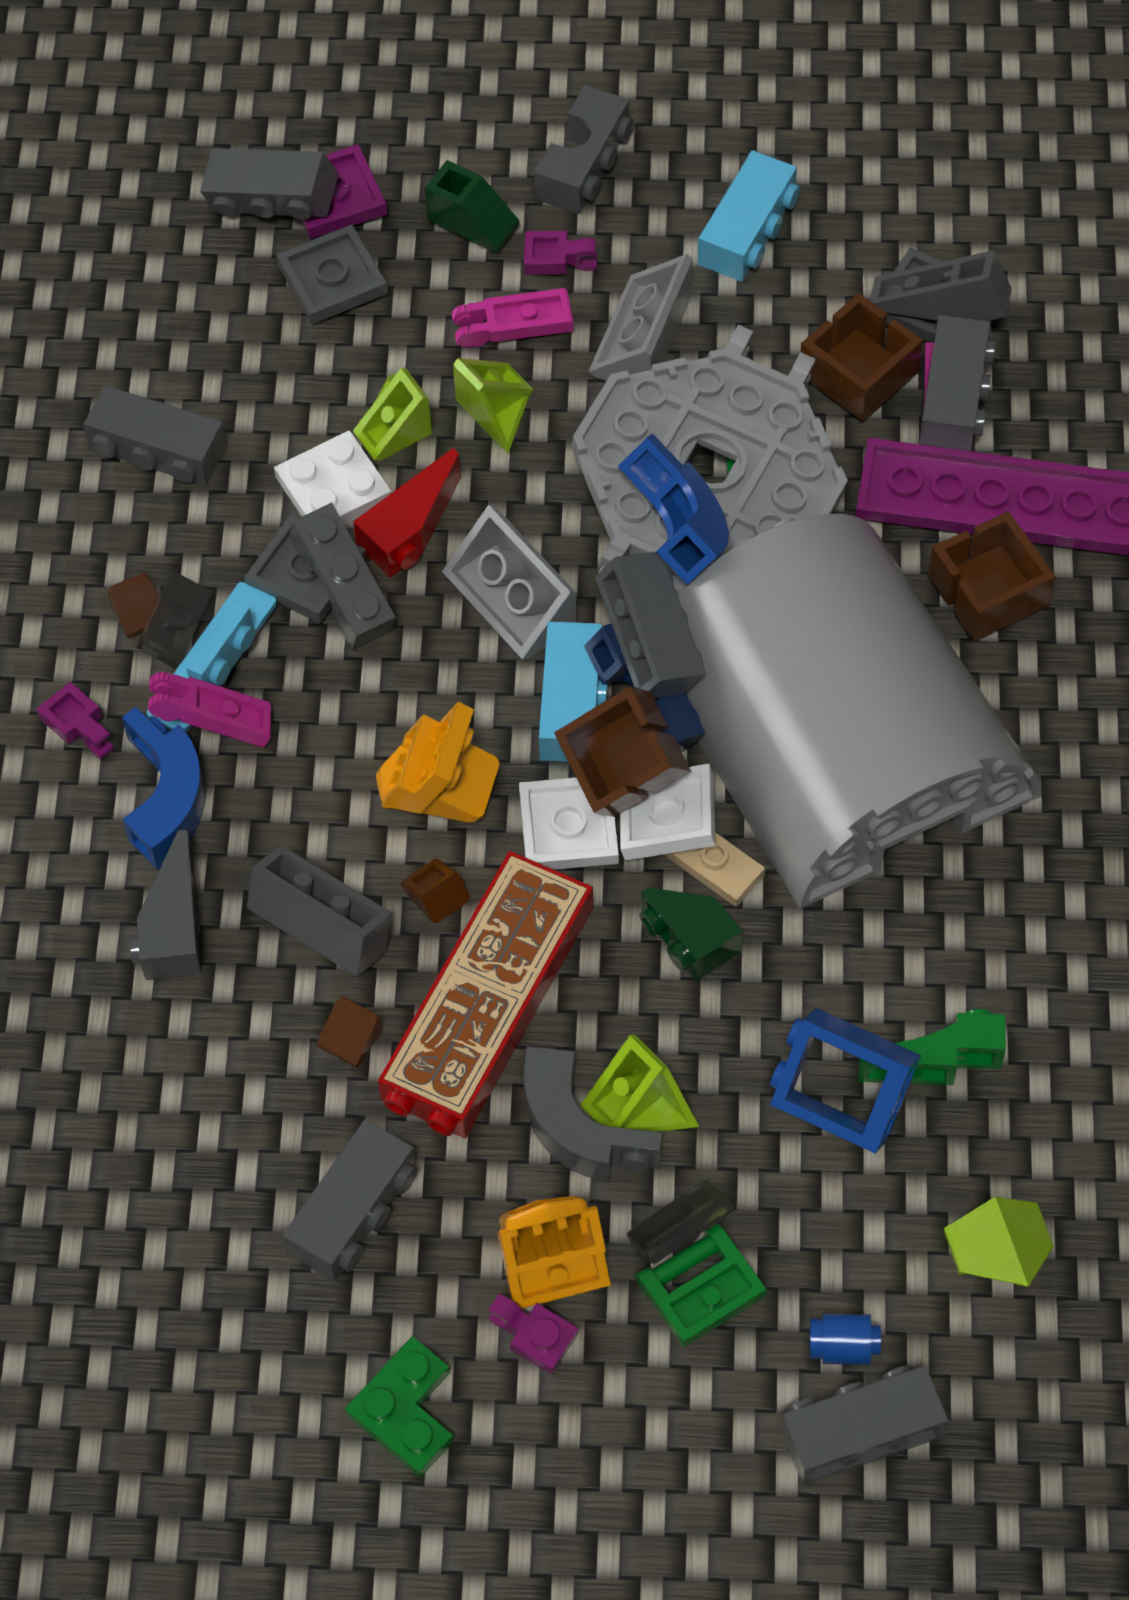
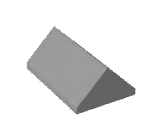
[588,254,693,380]
[442,504,577,659]

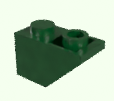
[425,160,519,253]
[639,887,743,982]

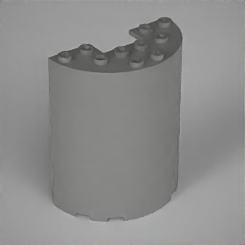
[677,514,1042,909]

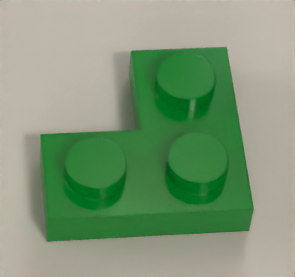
[344,1336,454,1478]

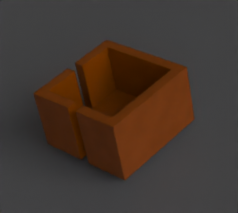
[800,293,923,422]
[928,511,1056,641]
[554,686,691,817]

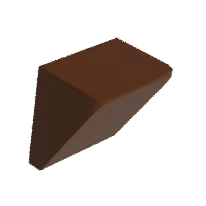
[107,572,168,639]
[400,858,470,924]
[316,996,382,1068]

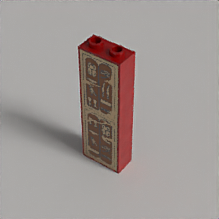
[378,851,594,1139]

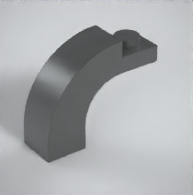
[524,1046,662,1182]

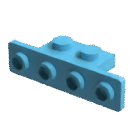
[146,582,277,733]

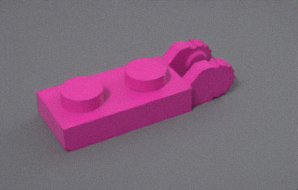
[451,288,574,348]
[148,671,271,748]

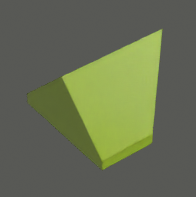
[453,358,534,454]
[353,368,432,461]
[580,1034,699,1132]
[944,1197,1054,1287]

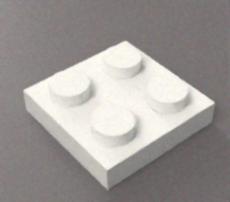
[274,430,391,525]
[620,764,715,861]
[519,778,619,870]

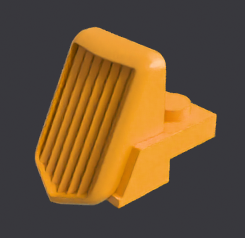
[376,702,499,823]
[497,1196,611,1309]

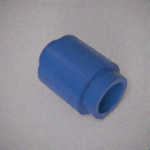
[810,1314,881,1365]

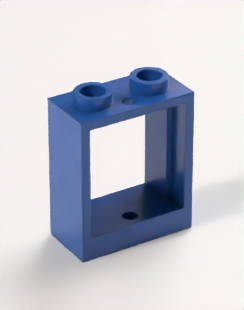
[770,1008,921,1154]

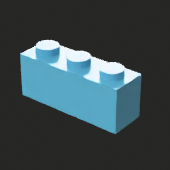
[698,150,800,282]
[539,621,608,762]

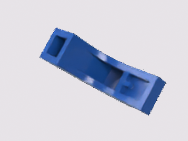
[618,433,729,585]
[122,707,205,870]

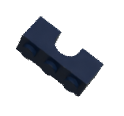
[584,623,705,752]

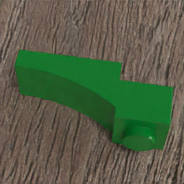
[858,1009,1006,1085]

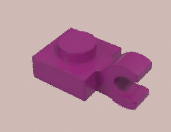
[524,231,598,275]
[36,682,114,760]
[488,1294,579,1375]

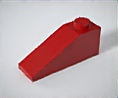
[353,448,461,578]

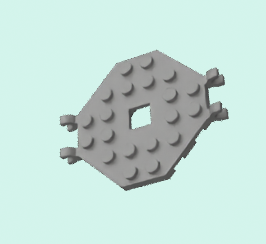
[572,325,848,594]

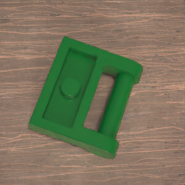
[634,1224,767,1348]

